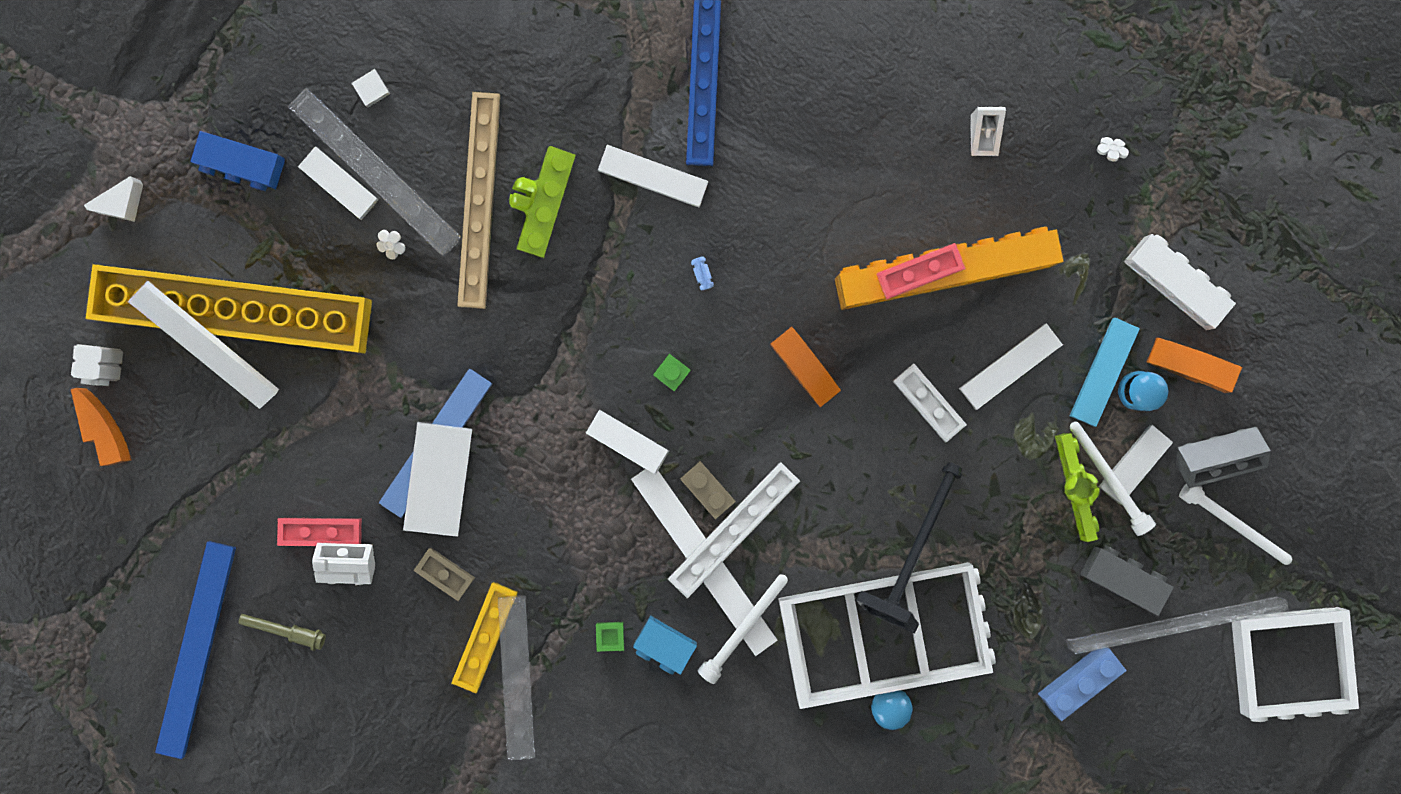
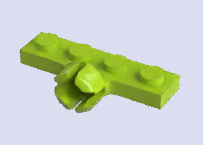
[509,146,576,258]
[1055,433,1100,542]

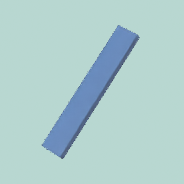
[379,368,493,518]

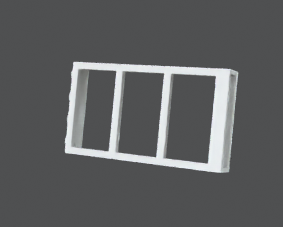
[778,563,996,709]

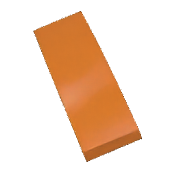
[770,327,841,407]
[1146,338,1242,393]
[71,388,131,466]

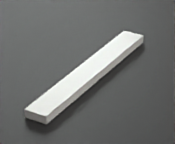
[631,469,778,656]

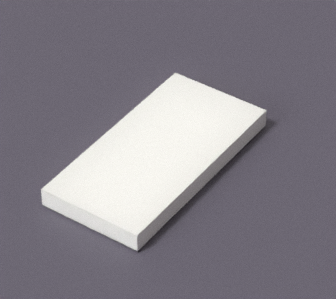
[403,422,472,536]

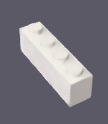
[1124,234,1236,330]

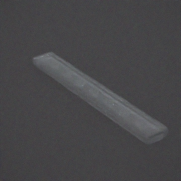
[288,87,462,257]
[1067,597,1289,654]

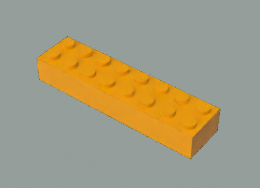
[835,226,1064,310]

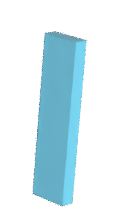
[1069,318,1140,427]

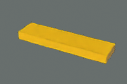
[451,582,518,693]

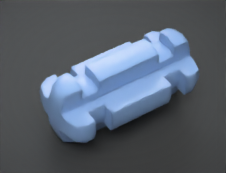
[691,257,714,290]

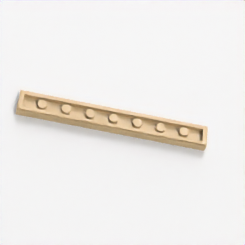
[458,92,500,309]

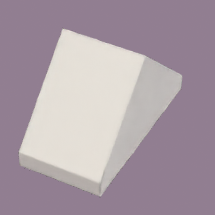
[971,107,1006,156]
[84,176,143,222]

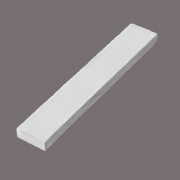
[128,281,279,409]
[668,462,800,598]

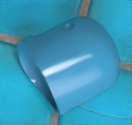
[1118,371,1169,411]

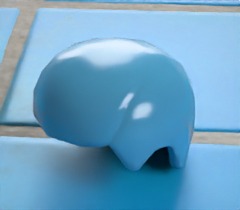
[871,690,913,730]

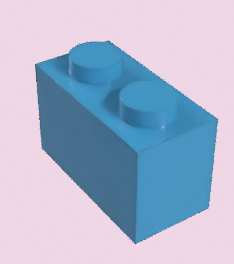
[633,615,697,675]

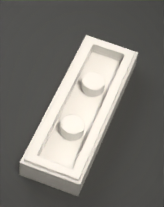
[298,146,379,220]
[893,364,967,442]
[586,410,669,474]
[1098,425,1173,504]

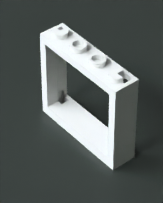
[1231,607,1359,722]

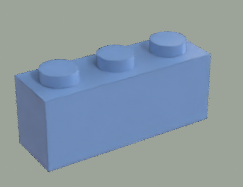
[1038,644,1126,721]

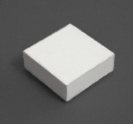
[352,69,390,108]

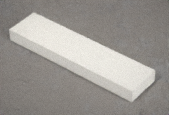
[598,145,708,207]
[959,323,1063,410]

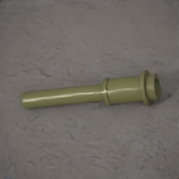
[238,614,326,651]

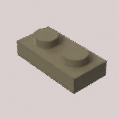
[680,461,736,520]
[414,548,475,601]

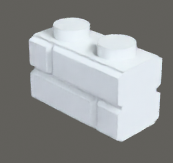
[71,344,123,386]
[312,543,375,585]

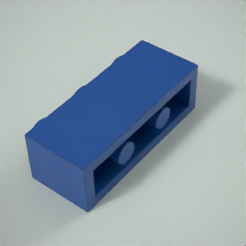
[190,131,285,192]

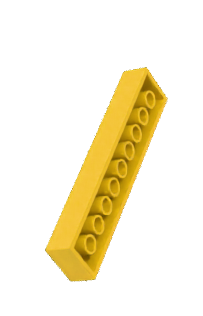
[86,265,372,354]

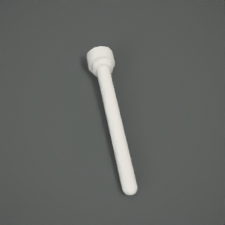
[1070,422,1156,536]
[1179,484,1292,565]
[698,575,788,684]

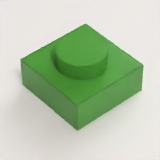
[653,354,691,392]
[596,622,624,652]

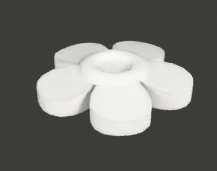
[1097,137,1129,161]
[377,230,405,259]

